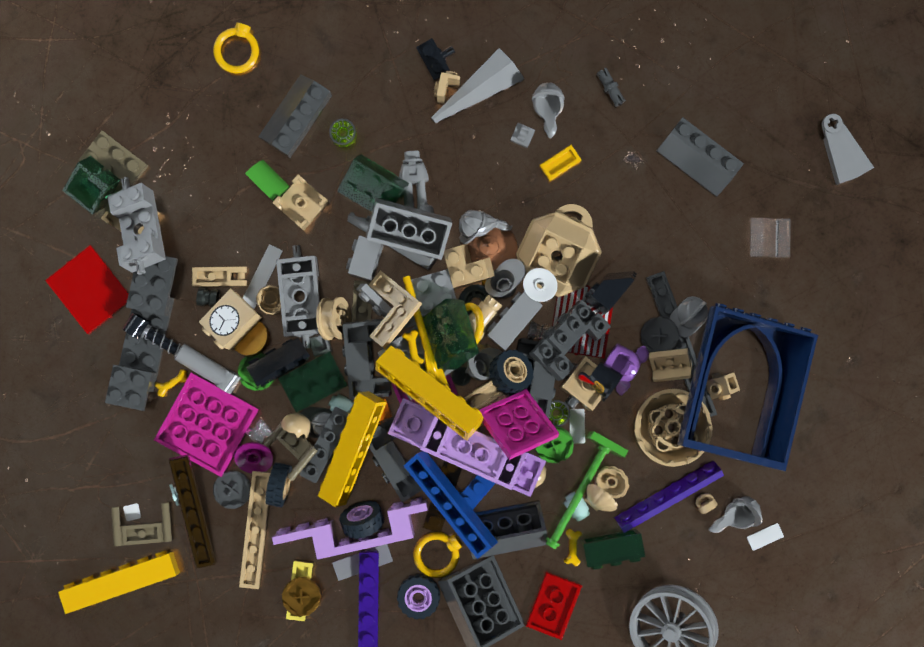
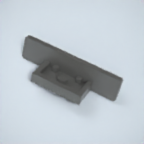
[300,407,349,483]

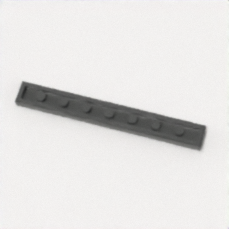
[646,271,717,417]

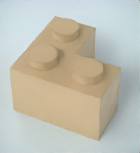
[444,244,495,288]

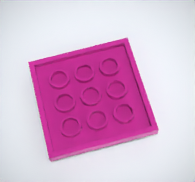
[154,372,259,477]

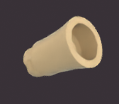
[460,295,503,340]

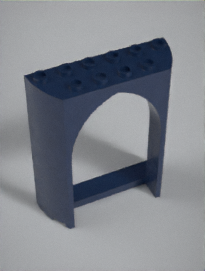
[677,303,818,471]

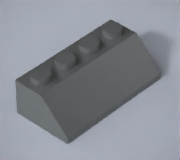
[258,74,332,158]
[656,117,744,197]
[471,501,547,559]

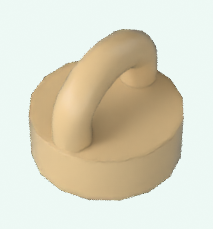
[695,493,718,514]

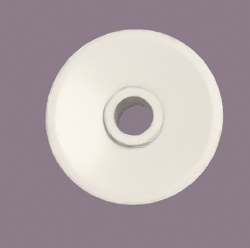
[523,268,557,302]

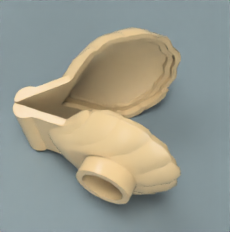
[584,466,629,512]

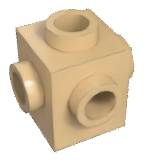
[706,372,740,401]

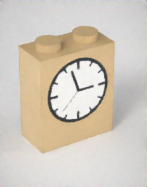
[199,288,262,351]

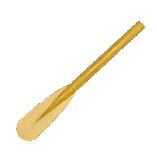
[403,276,449,387]

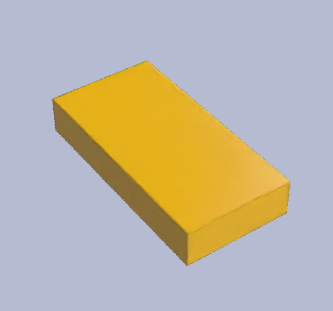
[539,145,582,182]

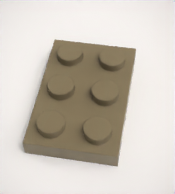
[79,130,148,191]

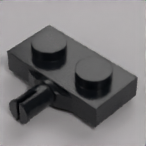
[416,38,456,82]

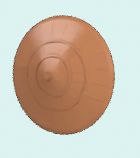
[461,228,518,271]

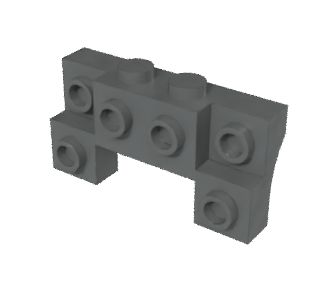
[529,300,611,381]
[342,319,391,400]
[509,338,556,419]
[369,416,422,503]

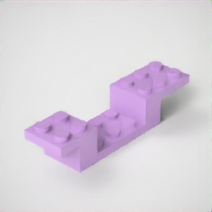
[388,398,546,497]
[272,497,428,560]

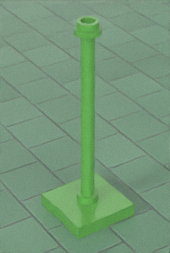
[546,431,628,550]

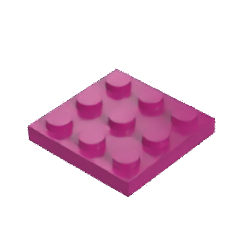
[479,389,559,460]

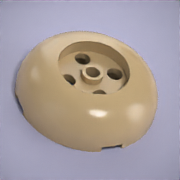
[634,389,713,467]

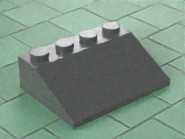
[438,555,525,647]

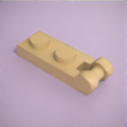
[192,267,247,287]

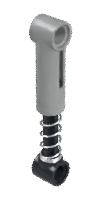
[123,312,241,394]

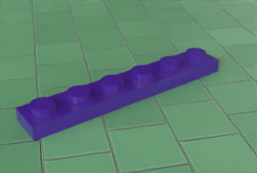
[614,460,724,533]
[358,551,379,647]

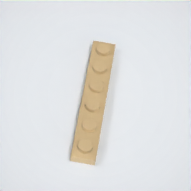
[239,471,271,589]

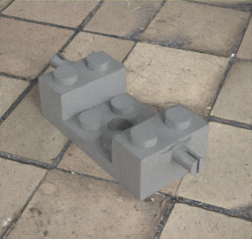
[108,177,166,275]
[276,245,320,349]

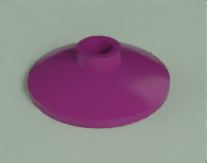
[234,442,273,474]

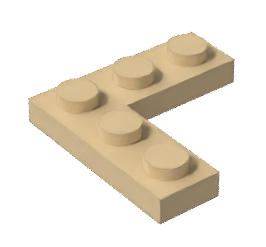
[368,270,422,350]

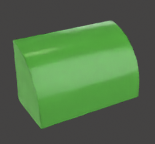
[245,160,290,202]

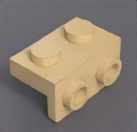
[434,71,460,104]
[649,348,692,382]

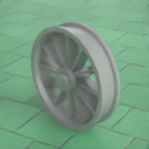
[629,585,719,647]

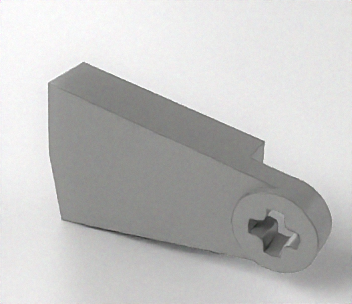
[822,114,874,185]

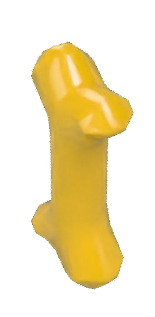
[402,329,424,364]
[155,369,188,397]
[564,529,582,566]

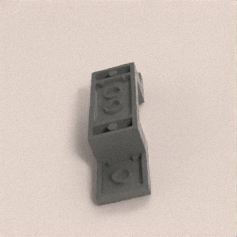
[105,256,178,411]

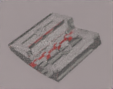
[750,218,791,257]

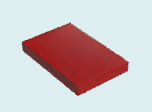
[525,571,582,640]

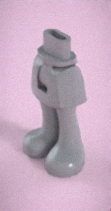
[399,151,434,213]

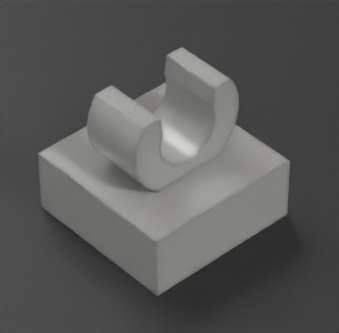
[510,123,535,148]

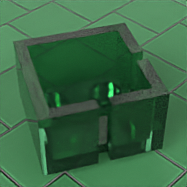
[62,156,120,215]

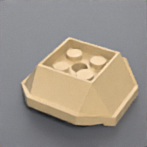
[516,211,602,297]

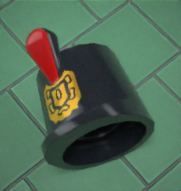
[578,362,624,402]

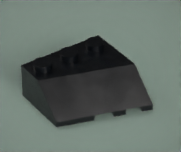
[584,271,637,316]
[246,338,310,389]

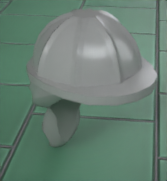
[532,82,565,138]
[459,210,512,244]
[709,496,763,533]

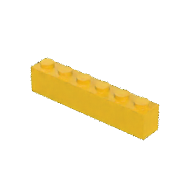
[375,345,483,441]
[318,391,387,507]
[58,550,180,614]

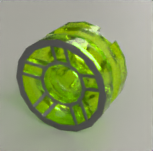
[329,118,357,148]
[549,400,570,427]

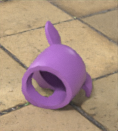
[604,344,649,396]

